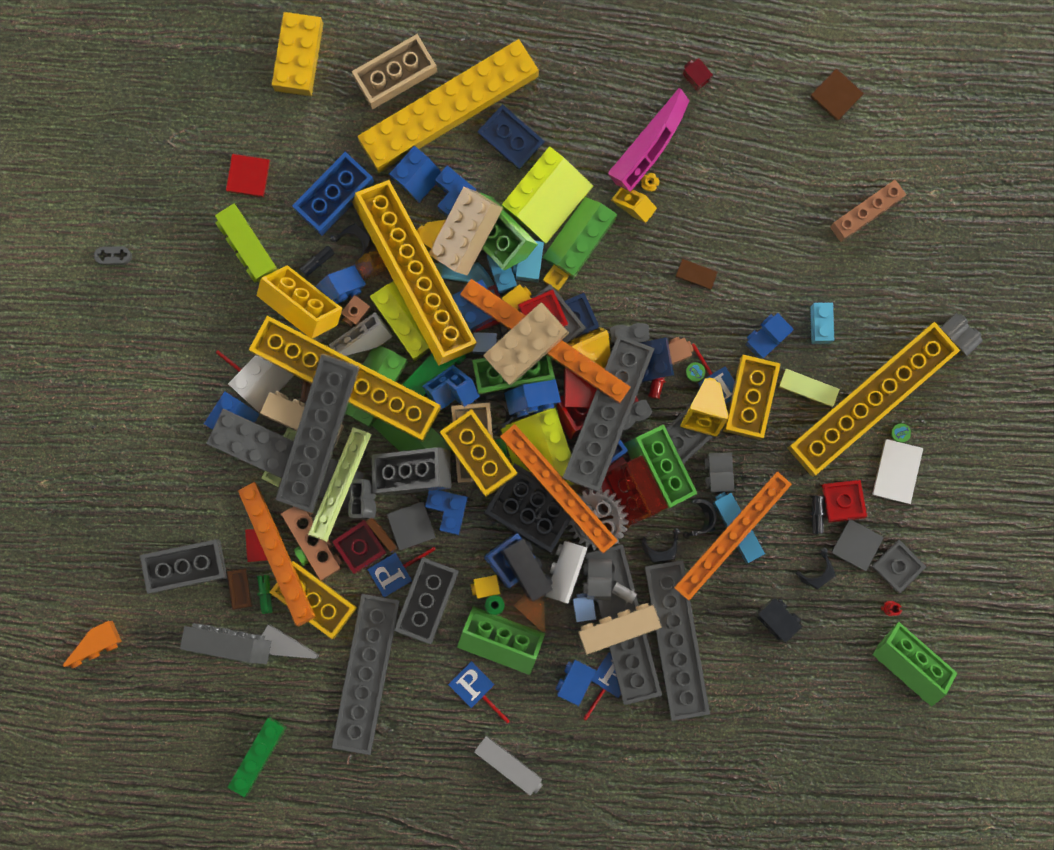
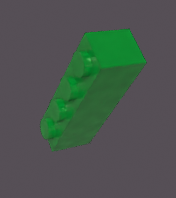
[402,354,467,397]
[227,717,287,797]

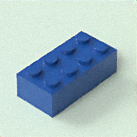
[292,152,374,236]

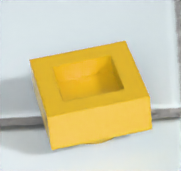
[543,265,569,292]

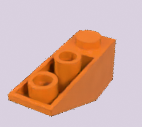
[63,621,122,669]

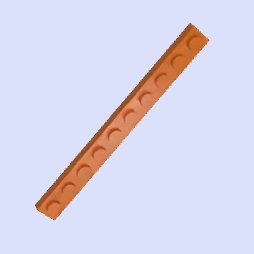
[460,279,631,404]

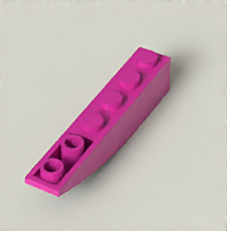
[607,88,689,192]

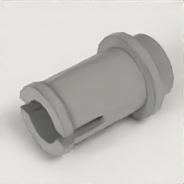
[611,582,637,604]

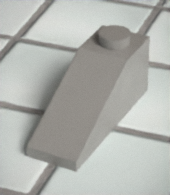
[329,312,393,356]
[262,625,319,659]

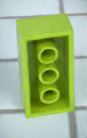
[215,203,278,284]

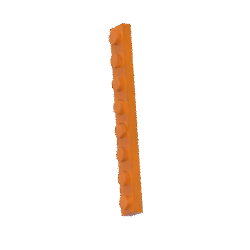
[500,424,618,554]
[674,471,792,601]
[238,482,316,627]

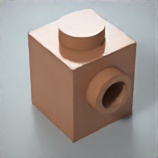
[341,295,371,327]
[668,337,693,365]

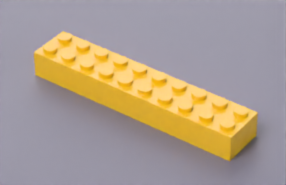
[357,39,539,173]
[352,180,477,365]
[249,316,441,442]
[787,322,960,477]

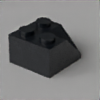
[754,598,802,643]

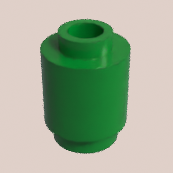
[485,595,505,615]

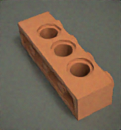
[830,180,906,242]
[281,506,342,581]

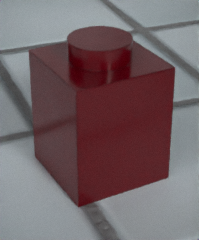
[683,58,713,91]

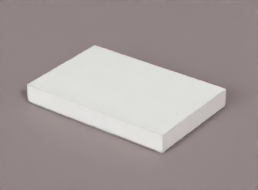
[872,439,923,504]

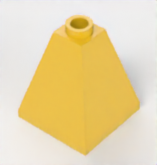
[568,327,611,369]
[680,378,728,437]

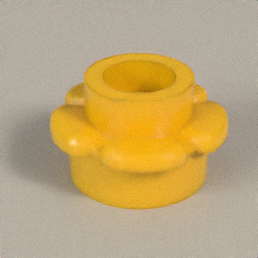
[641,173,659,191]

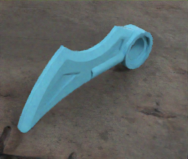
[434,262,495,294]

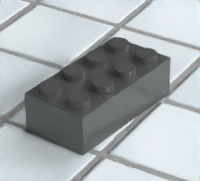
[372,447,451,495]
[140,539,228,594]
[394,557,459,644]
[180,623,272,664]

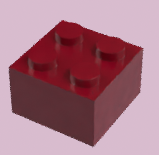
[332,520,387,575]

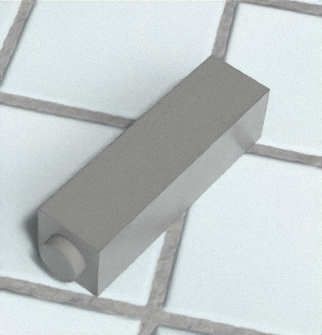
[474,735,543,796]

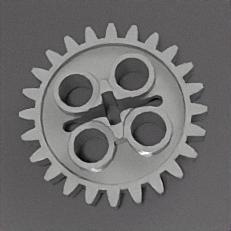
[568,487,629,550]

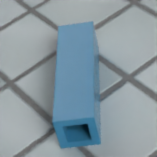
[713,492,765,564]

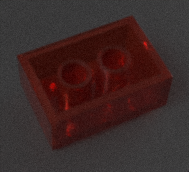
[605,455,668,526]

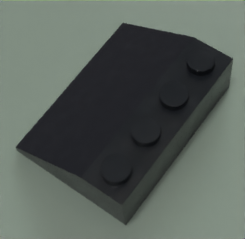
[484,463,571,554]

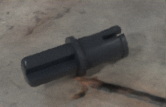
[299,246,335,277]
[810,496,826,534]

